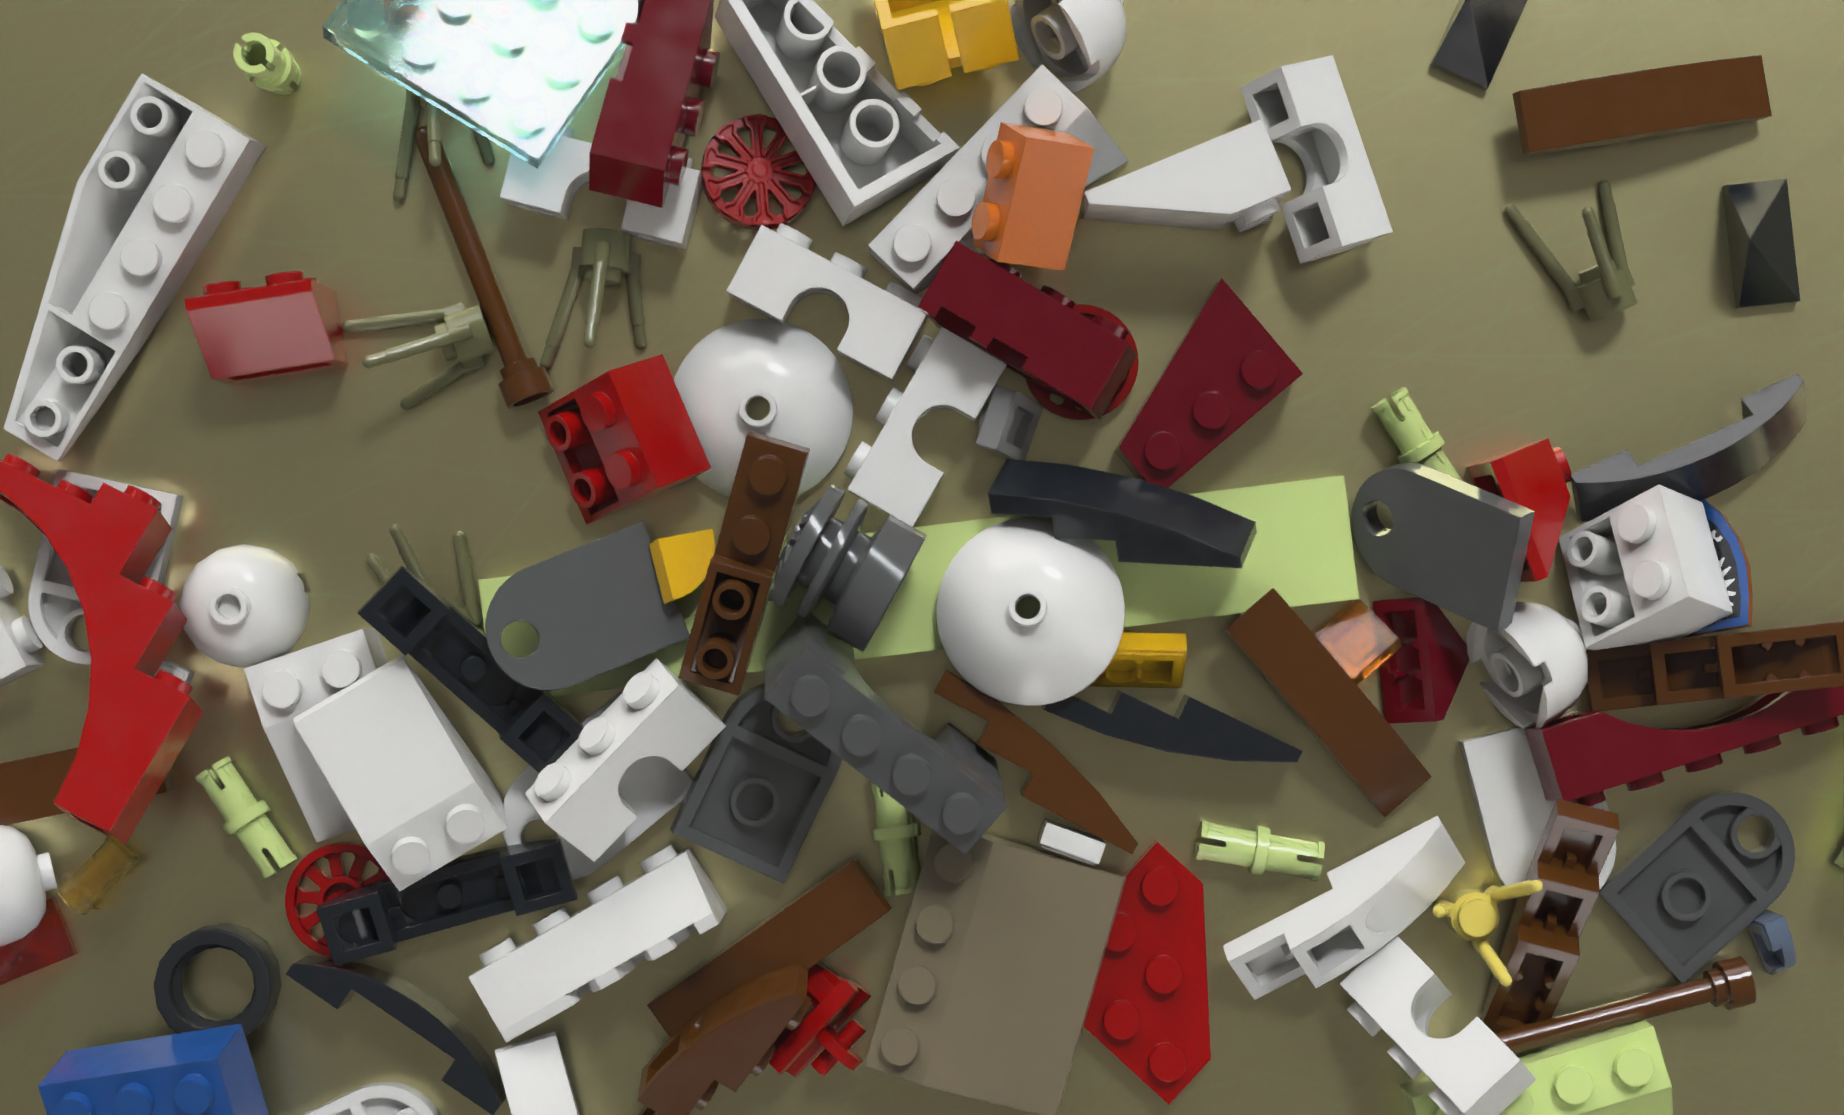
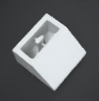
[1559,484,1733,650]

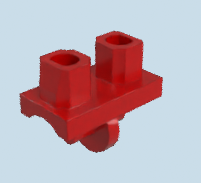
[769,964,871,1077]

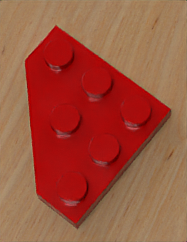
[1084,840,1211,1105]

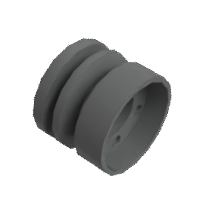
[768,483,927,652]

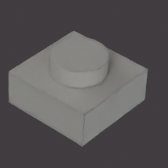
[975,385,1043,460]

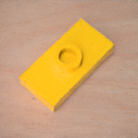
[1089,630,1187,688]

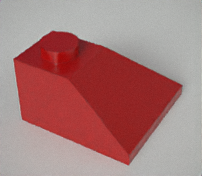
[1466,438,1572,582]

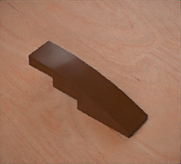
[1512,55,1772,155]
[1224,588,1432,817]
[1585,621,1844,711]
[934,669,1138,855]
[1480,798,1620,1033]
[647,857,892,1037]

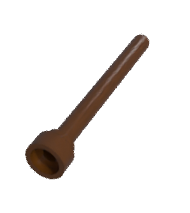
[415,125,554,409]
[1494,955,1756,1054]

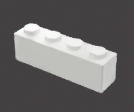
[868,64,1129,295]
[468,844,728,1042]

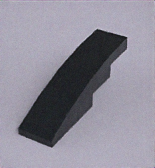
[988,459,1257,568]
[1041,690,1303,762]

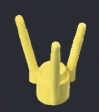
[1433,880,1543,987]

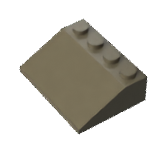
[864,830,1127,1115]

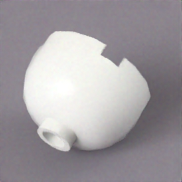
[1009,0,1127,92]
[179,544,310,668]
[1466,602,1588,729]
[0,825,57,947]

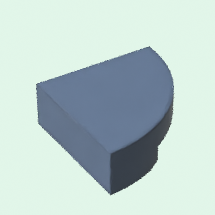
[1747,909,1796,975]

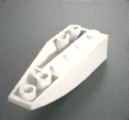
[3,73,266,461]

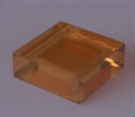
[1315,598,1402,685]

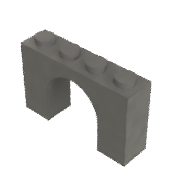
[764,614,1007,854]

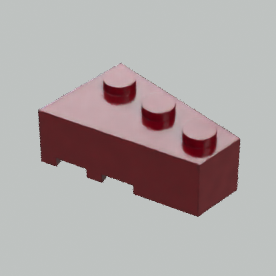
[589,0,720,208]
[918,241,1137,420]
[1114,278,1303,488]

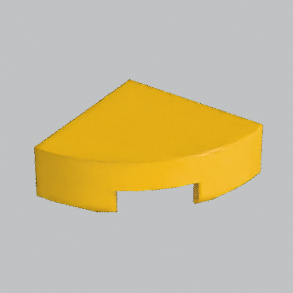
[649,529,715,604]

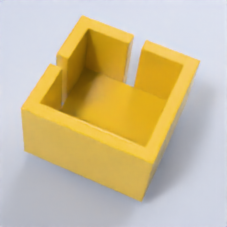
[874,0,1019,90]

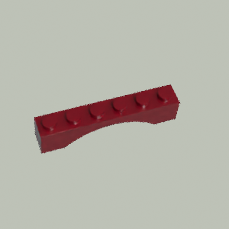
[1524,686,1844,806]

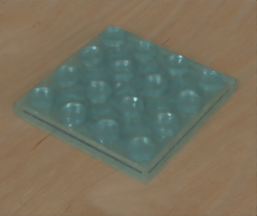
[322,0,638,169]

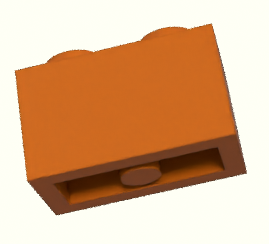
[972,122,1095,271]

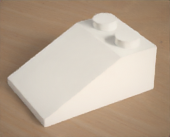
[1079,119,1291,233]
[244,628,389,842]
[293,654,508,891]

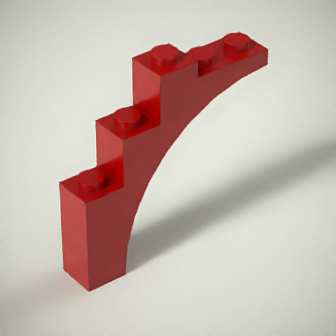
[0,453,204,845]

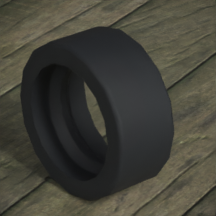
[153,923,282,1035]

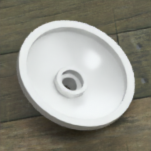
[674,319,853,498]
[937,518,1125,706]

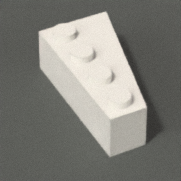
[714,0,960,226]

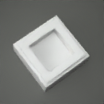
[1037,818,1106,866]

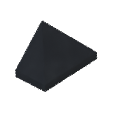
[1430,0,1527,90]
[1722,178,1800,309]

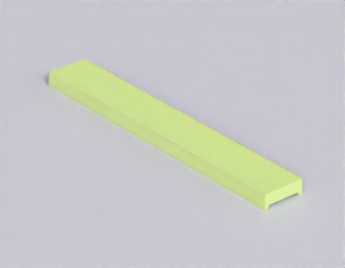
[478,475,1359,696]

